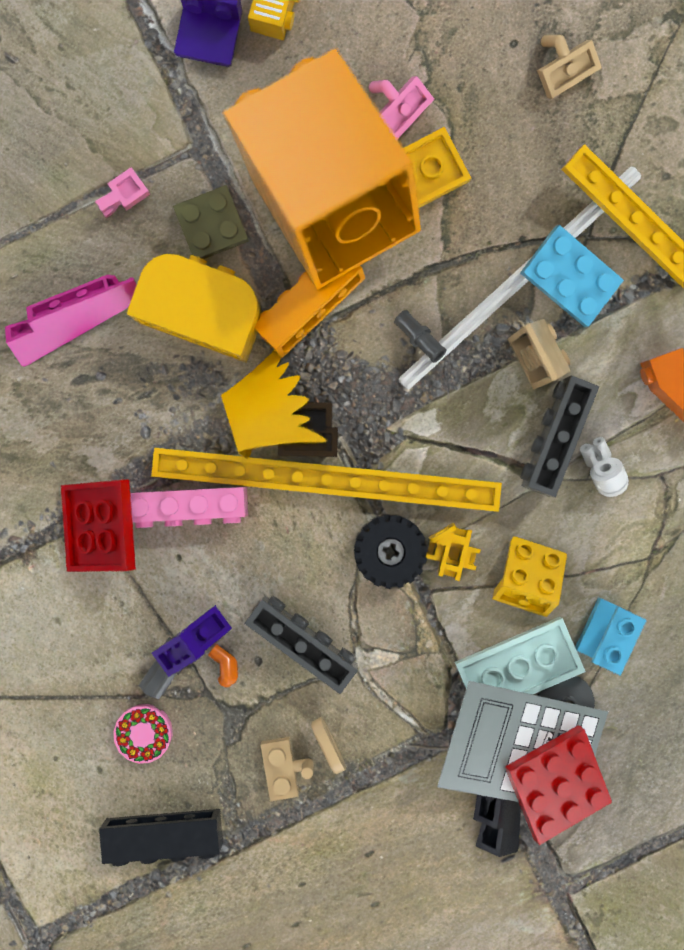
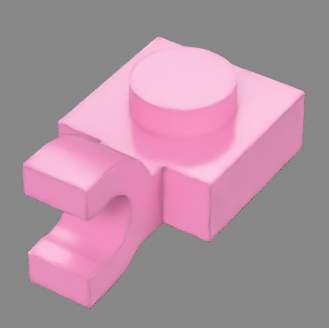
[95,167,150,218]

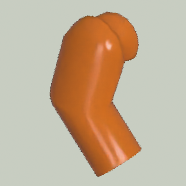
[208,644,238,688]

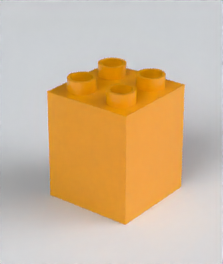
[223,48,421,290]

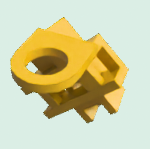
[426,523,481,581]

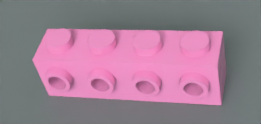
[131,487,248,528]

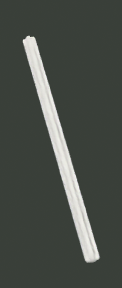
[399,167,641,390]

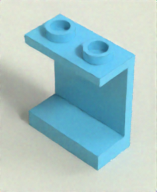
[575,597,646,676]

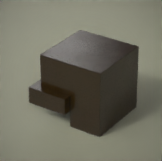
[278,402,338,457]

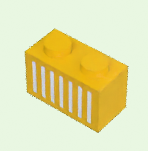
[248,0,300,41]

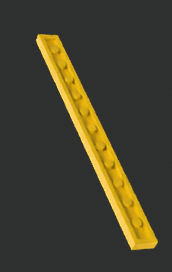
[151,448,502,512]

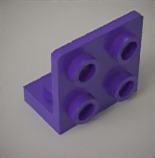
[174,0,243,67]

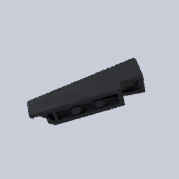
[473,795,521,857]

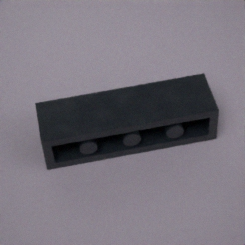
[99,809,223,866]

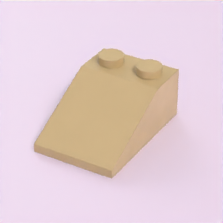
[508,319,571,390]

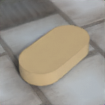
[311,717,346,774]

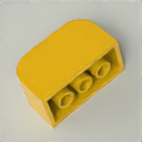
[126,254,262,363]

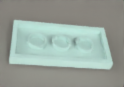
[455,617,586,695]

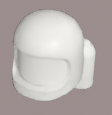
[580,437,629,497]

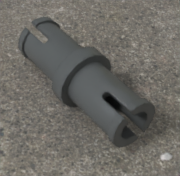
[394,310,447,363]

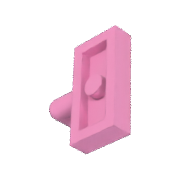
[369,76,434,140]

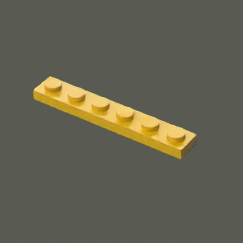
[561,144,684,289]

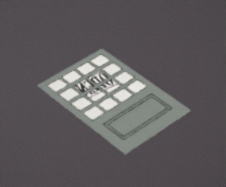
[437,681,608,802]

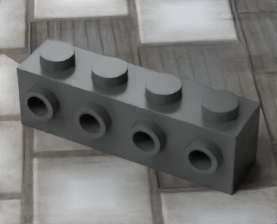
[520,376,600,498]
[244,595,358,694]

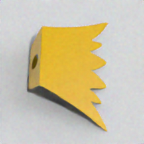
[221,350,327,459]

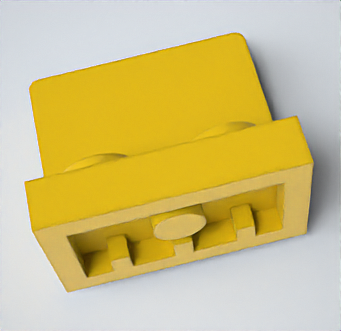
[492,536,567,617]

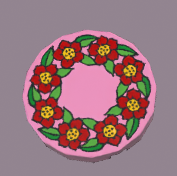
[114,704,173,764]

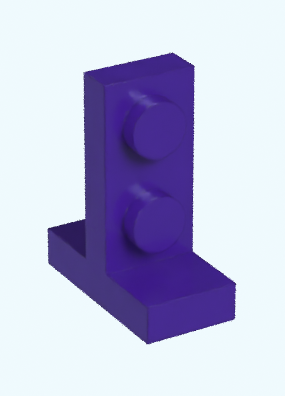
[152,605,232,677]

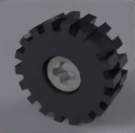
[354,514,428,589]

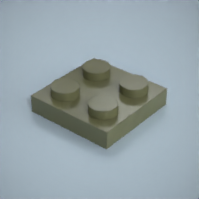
[173,185,249,259]

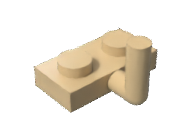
[537,35,602,99]
[260,737,314,802]

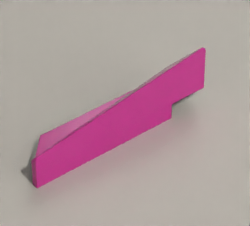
[5,275,137,367]

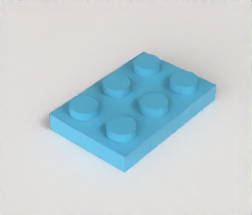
[520,225,624,327]

